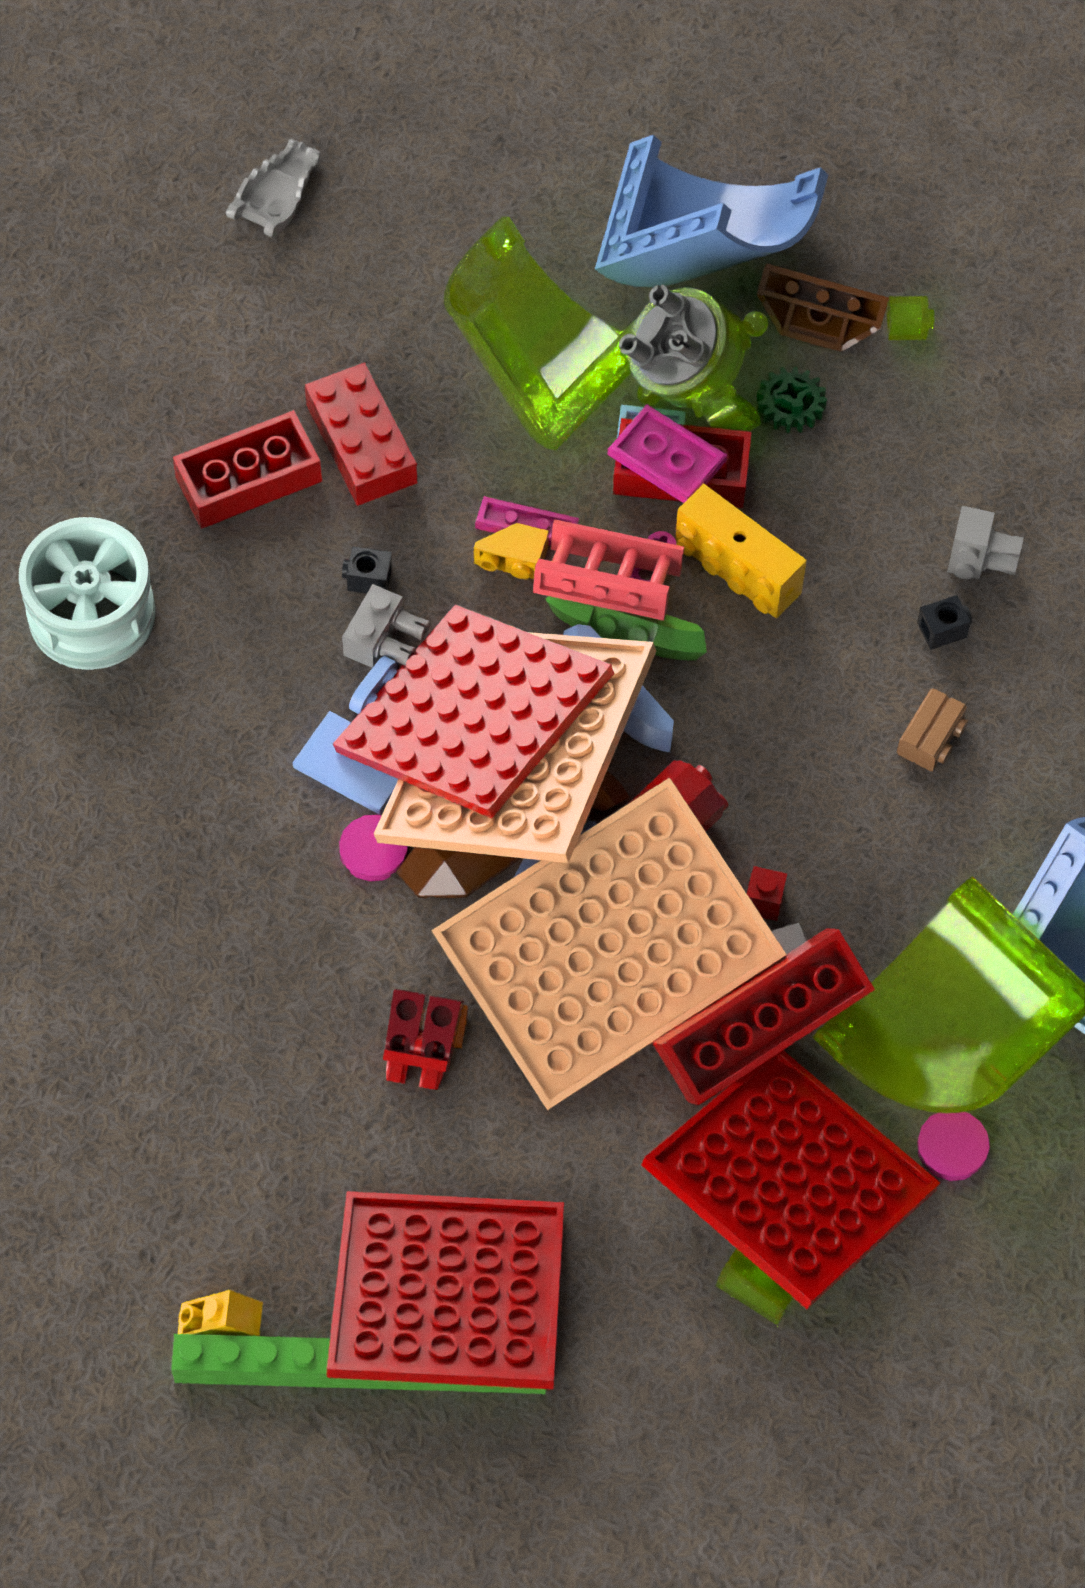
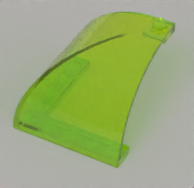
[444,216,643,450]
[812,876,1085,1113]

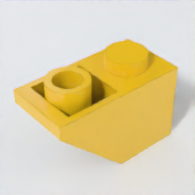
[474,523,549,579]
[178,1290,263,1336]

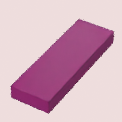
[475,496,579,546]

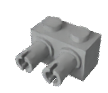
[947,506,1024,579]
[342,584,431,668]

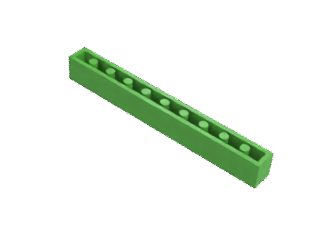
[171,1334,546,1394]

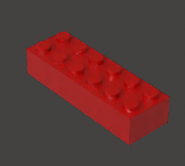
[652,928,875,1106]

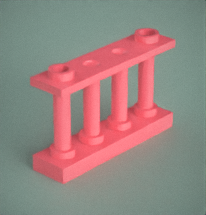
[533,520,684,621]

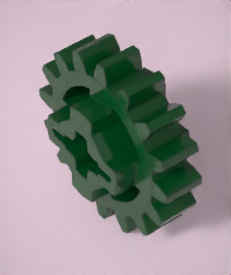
[756,366,827,434]

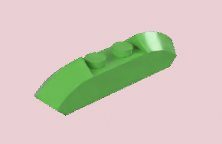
[545,596,707,660]

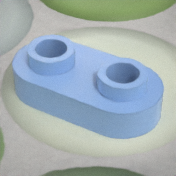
[349,656,398,714]

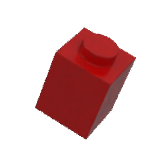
[746,866,787,921]

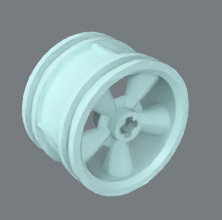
[19,517,155,670]

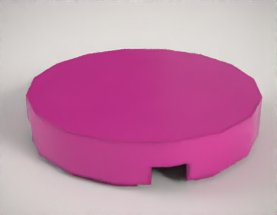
[339,815,408,881]
[917,1109,990,1181]

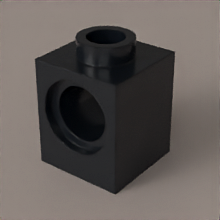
[342,546,393,593]
[917,595,972,650]

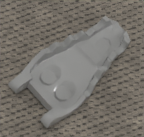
[226,139,320,238]

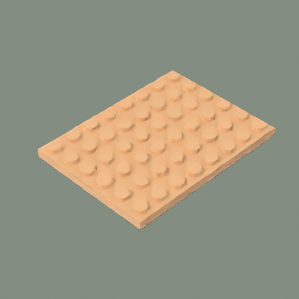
[374,632,656,863]
[431,778,787,1111]

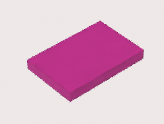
[608,404,727,503]

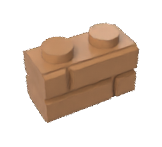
[897,688,969,771]

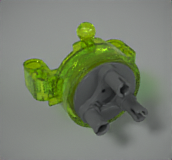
[619,285,768,432]

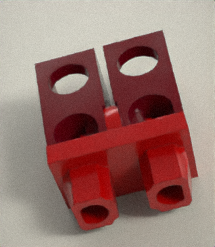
[383,989,465,1090]

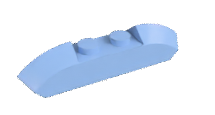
[563,624,674,752]

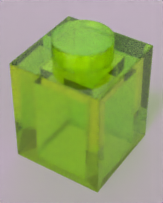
[886,296,934,340]

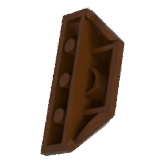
[757,263,890,352]
[397,847,521,898]

